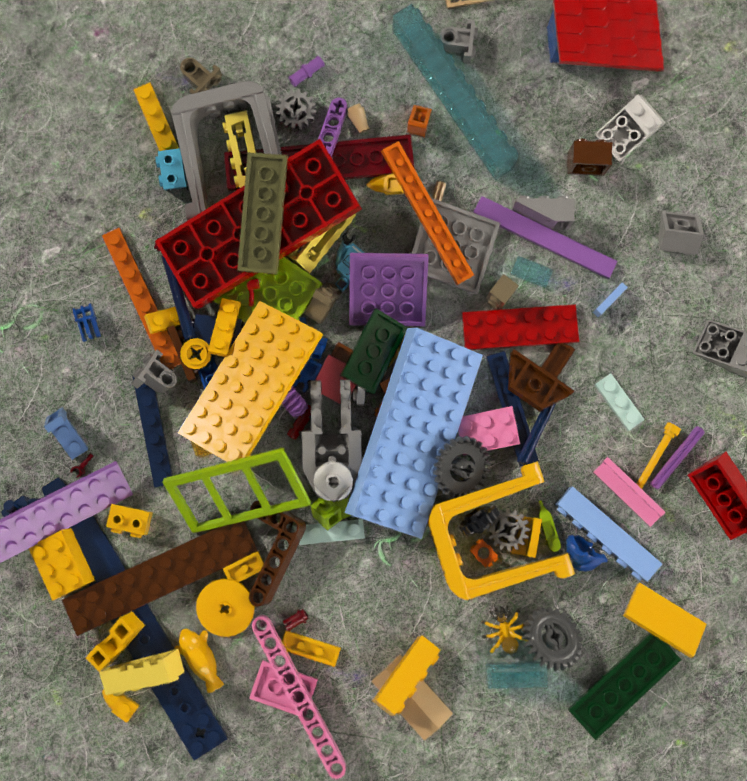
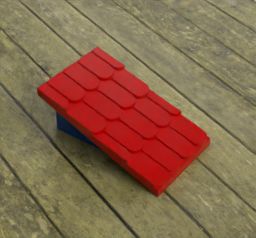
[547,0,664,72]

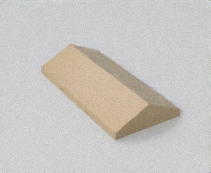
[371,655,453,740]

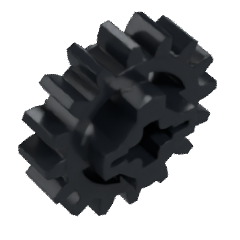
[459,505,500,536]

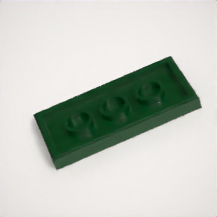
[340,309,408,395]

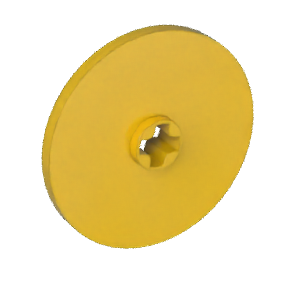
[196,579,255,637]

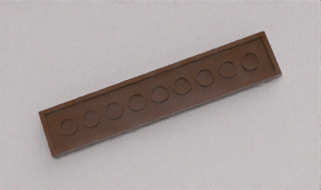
[62,521,258,636]

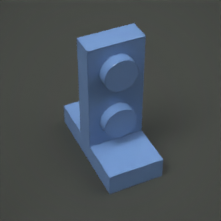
[44,407,89,460]

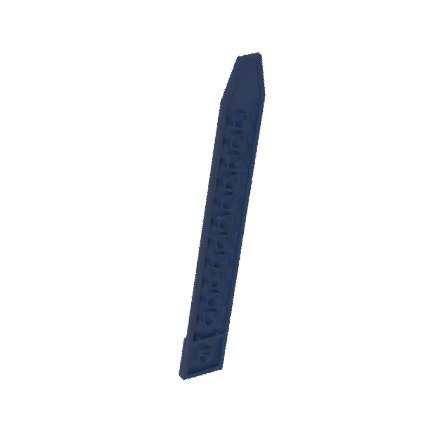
[42,477,228,761]

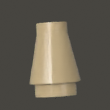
[347,103,369,133]

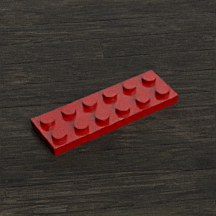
[462,304,579,350]

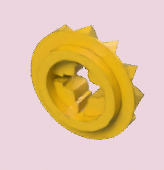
[180,338,211,369]

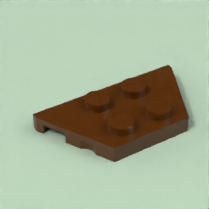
[508,349,574,412]

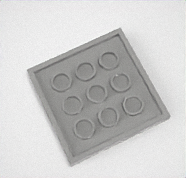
[411,198,500,295]

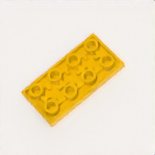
[623,582,707,658]

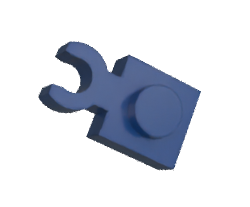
[293,358,323,393]

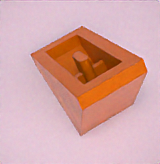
[407,105,432,137]

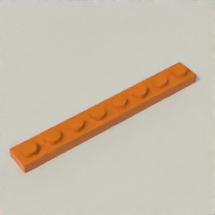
[381,141,474,285]
[102,228,181,369]

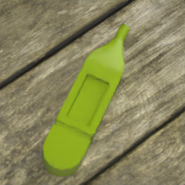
[539,500,561,552]

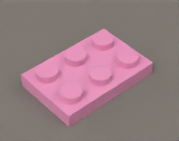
[458,406,521,456]
[249,660,318,716]

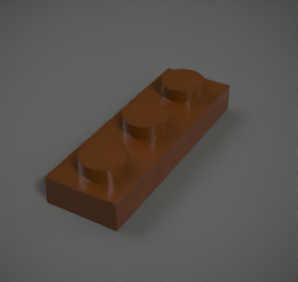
[167,325,199,383]

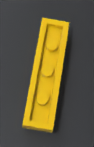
[133,82,179,151]

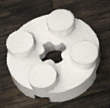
[314,460,353,501]

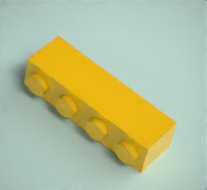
[372,635,440,716]

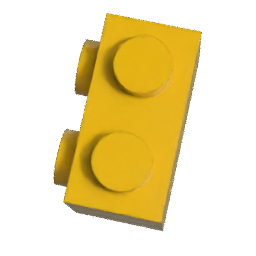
[106,504,153,538]

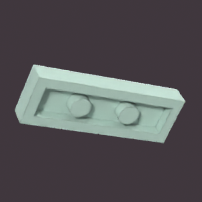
[594,373,645,431]

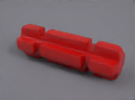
[287,405,311,440]

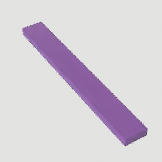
[473,196,618,279]

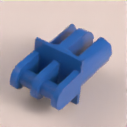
[72,303,101,342]

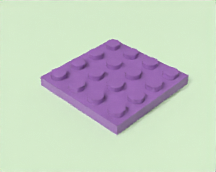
[349,253,428,326]

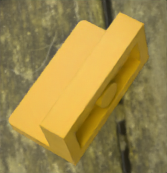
[510,515,542,558]

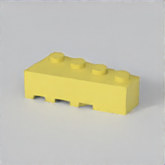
[99,649,185,696]

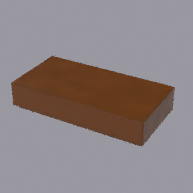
[541,343,575,378]

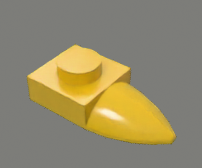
[366,174,404,195]
[102,690,140,723]

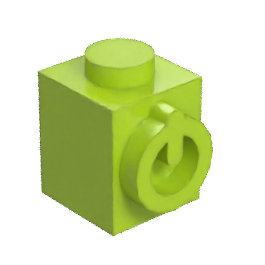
[310,498,342,531]

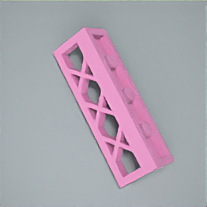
[593,457,665,527]

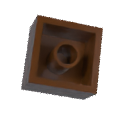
[567,138,612,176]

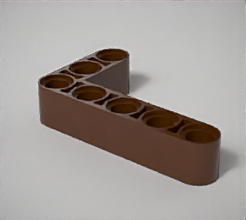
[249,501,306,607]

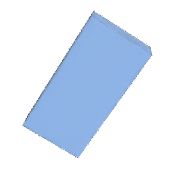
[593,282,628,317]

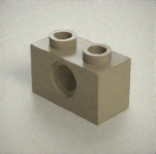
[486,274,519,310]

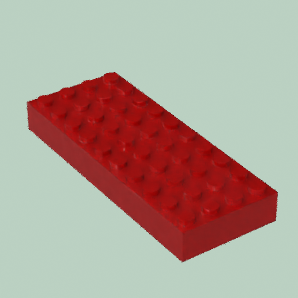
[155,139,362,309]

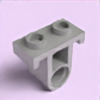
[439,20,478,63]
[131,350,177,394]

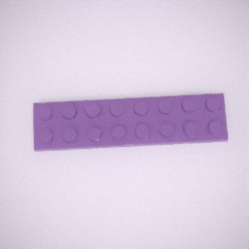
[0,461,133,563]

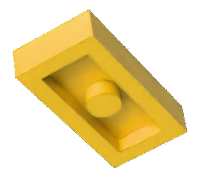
[144,307,181,334]
[223,551,264,582]

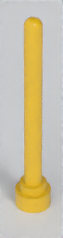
[636,422,681,489]

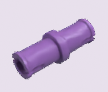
[288,56,325,87]

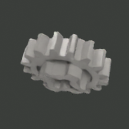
[276,89,316,131]
[487,509,531,551]

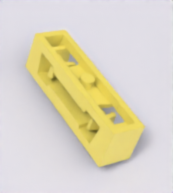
[222,110,256,188]
[287,214,356,274]

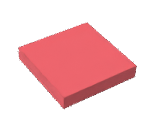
[316,354,356,404]

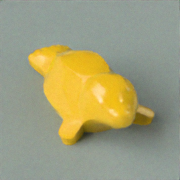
[175,628,224,694]

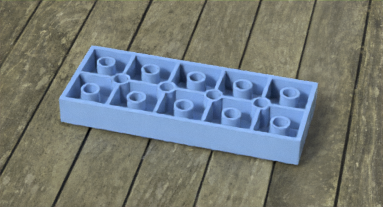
[345,328,483,539]

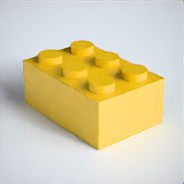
[29,528,96,601]

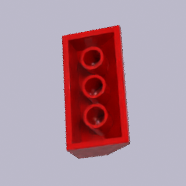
[687,451,747,540]

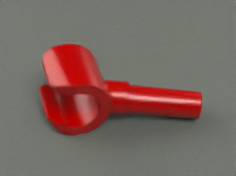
[247,279,260,306]

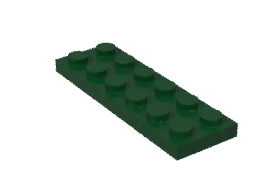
[568,633,681,740]

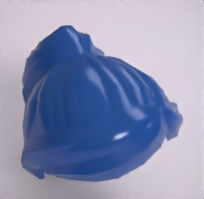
[566,535,608,572]

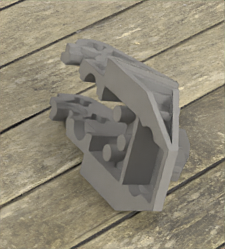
[302,380,362,498]

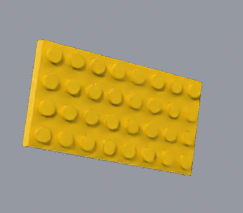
[178,301,323,462]

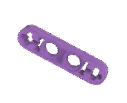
[318,98,347,157]

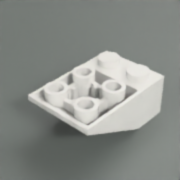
[595,94,666,162]

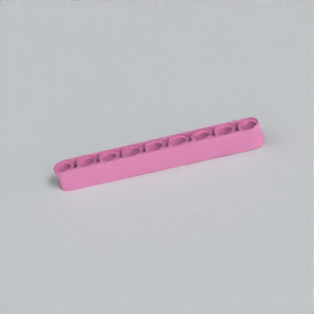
[252,615,346,779]

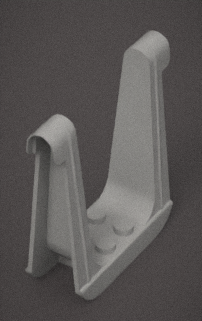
[171,81,282,220]

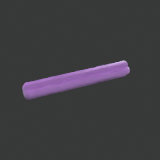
[650,426,705,489]

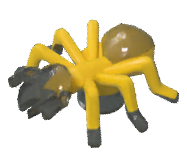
[481,605,529,654]

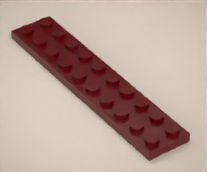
[224,134,415,191]

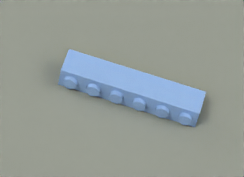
[555,486,662,582]

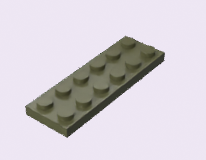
[237,152,288,274]

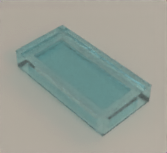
[511,256,553,288]

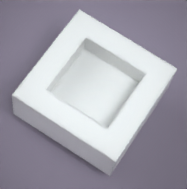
[353,387,365,406]

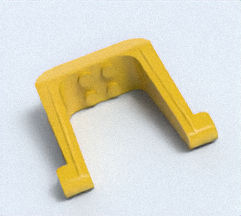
[428,461,575,600]

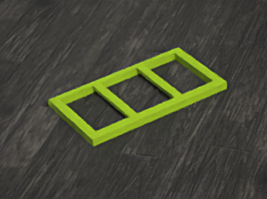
[163,448,311,533]

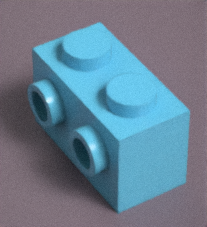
[155,148,189,191]

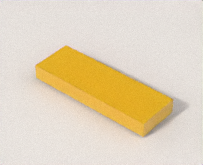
[282,630,341,667]

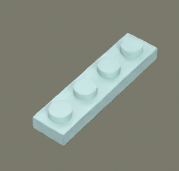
[287,519,365,545]

